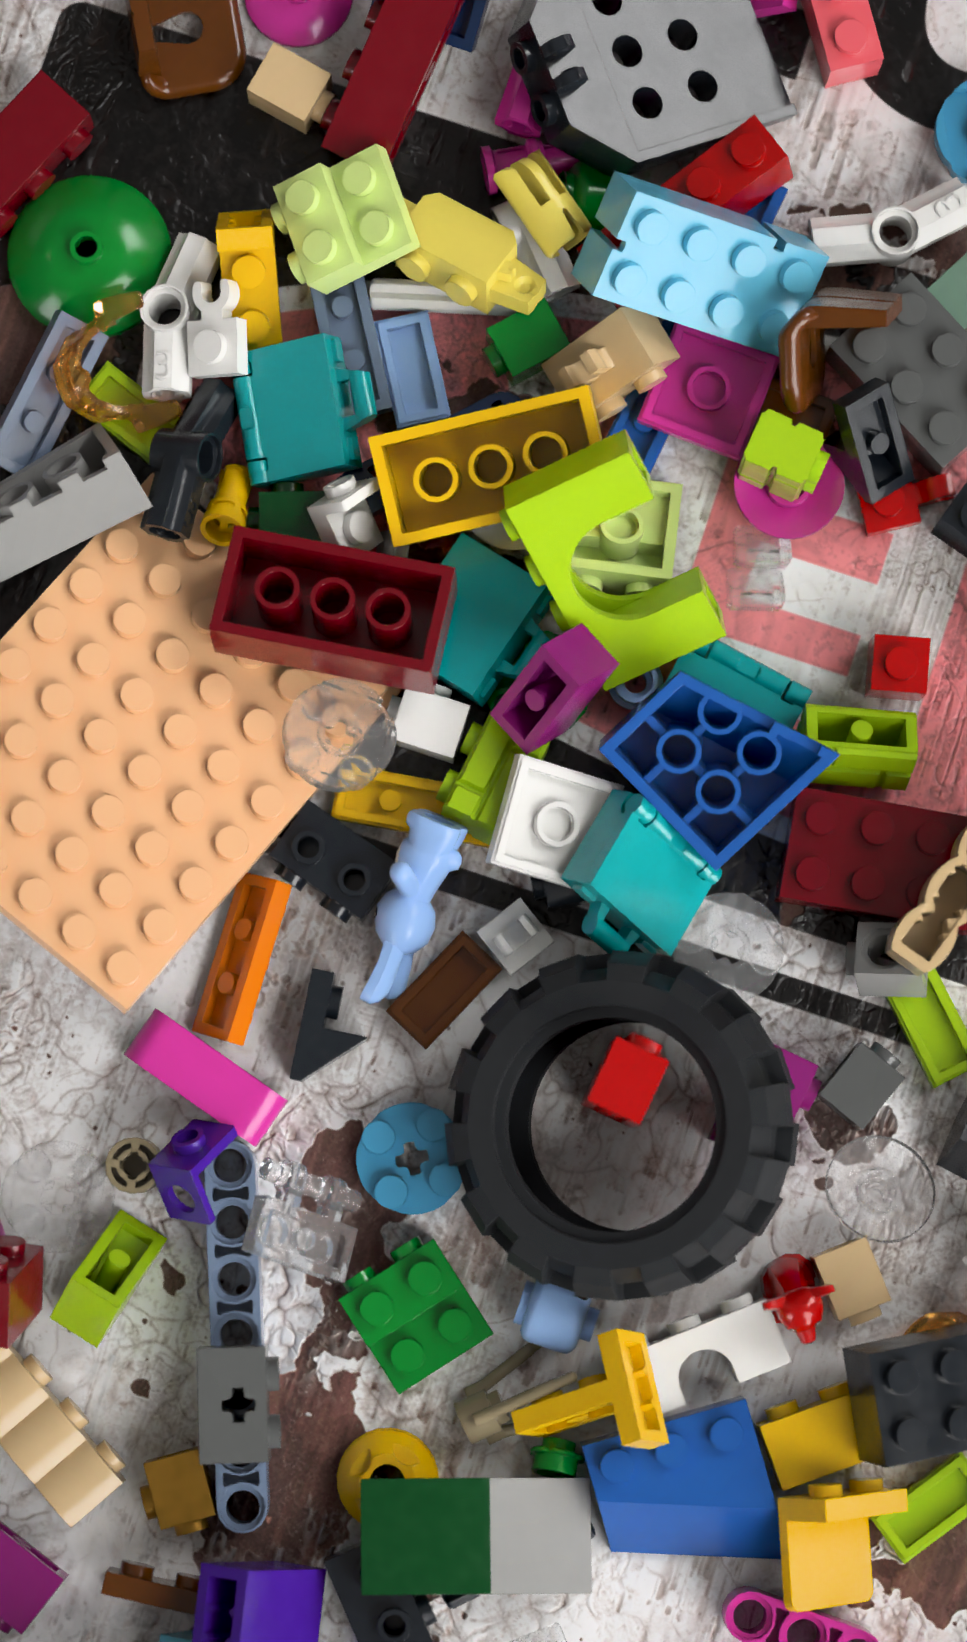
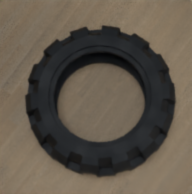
[444,950,799,1301]

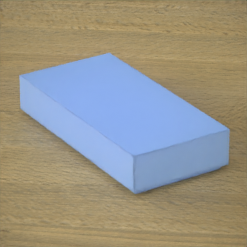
[374,310,451,430]

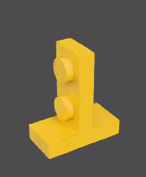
[216,209,283,351]
[511,1328,669,1450]

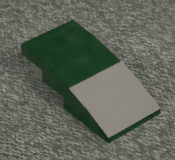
[360,1478,592,1595]

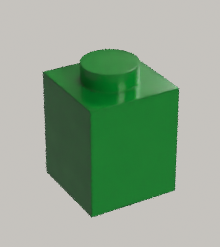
[482,297,570,387]

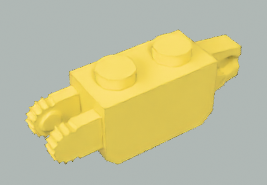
[395,193,546,315]

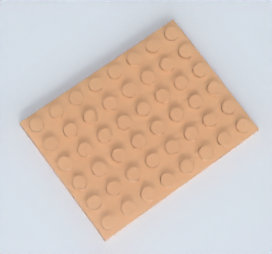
[0,472,405,1014]

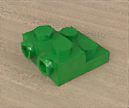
[338,1235,494,1394]

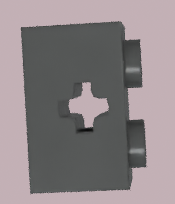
[196,1344,281,1465]

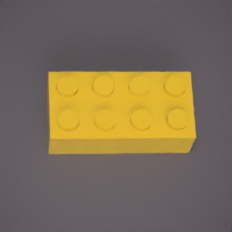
[368,385,603,548]

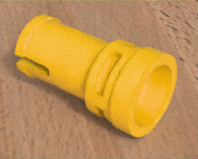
[200,464,252,547]

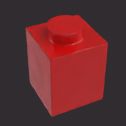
[864,634,931,701]

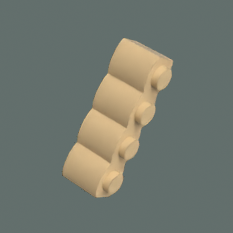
[885,826,967,977]
[0,1345,126,1528]

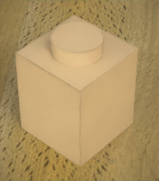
[247,42,336,134]
[809,1236,891,1327]

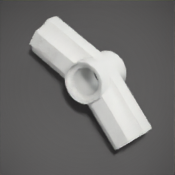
[808,176,967,267]
[139,232,220,403]

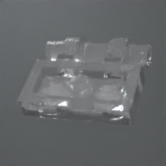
[241,1158,362,1283]

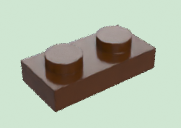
[101,1560,200,1615]

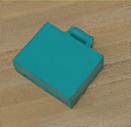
[232,333,378,490]
[438,532,554,707]
[666,640,813,729]
[560,789,722,957]

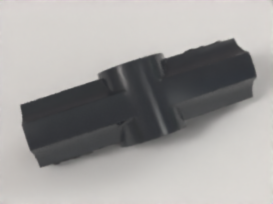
[140,378,238,543]

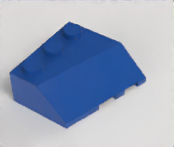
[598,670,840,871]
[580,1396,781,1559]

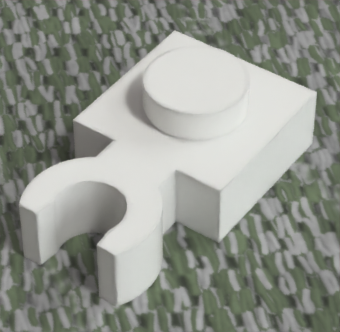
[187,279,248,379]

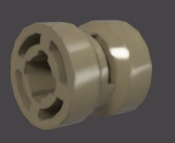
[105,1137,160,1194]

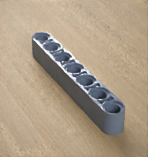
[204,1141,270,1534]

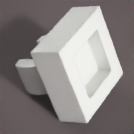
[476,898,554,976]

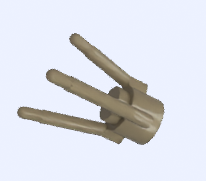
[454,1343,578,1445]

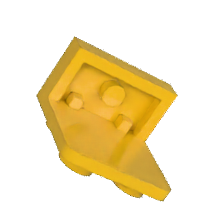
[777,1477,908,1612]

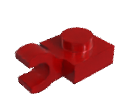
[855,472,956,537]

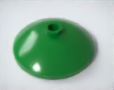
[7,175,172,337]

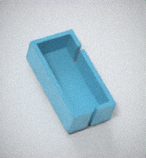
[571,171,829,356]

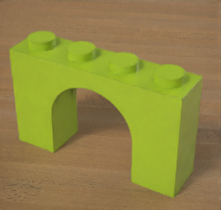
[499,429,727,691]

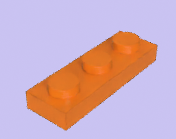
[191,873,293,1046]

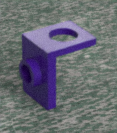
[148,1119,238,1225]

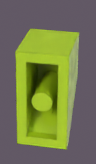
[49,1209,167,1348]

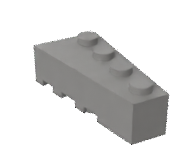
[0,422,153,582]

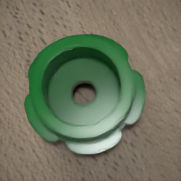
[530,1437,585,1478]

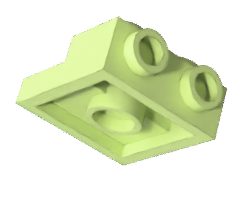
[270,143,421,295]
[571,480,683,595]

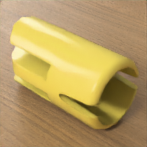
[493,149,592,259]

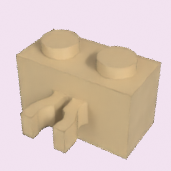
[541,306,680,422]

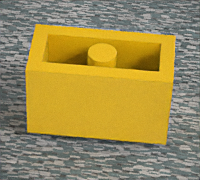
[756,1380,864,1491]

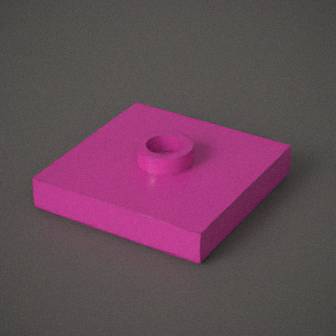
[637,323,779,462]

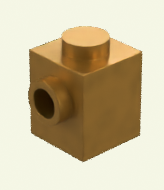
[140,1446,218,1536]

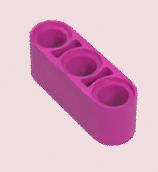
[123,1008,288,1147]
[721,1586,878,1642]

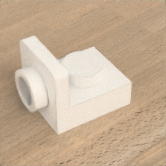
[307,475,384,551]

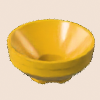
[337,1427,439,1523]

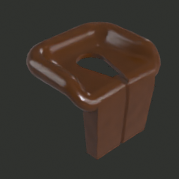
[125,0,247,100]
[778,287,902,414]

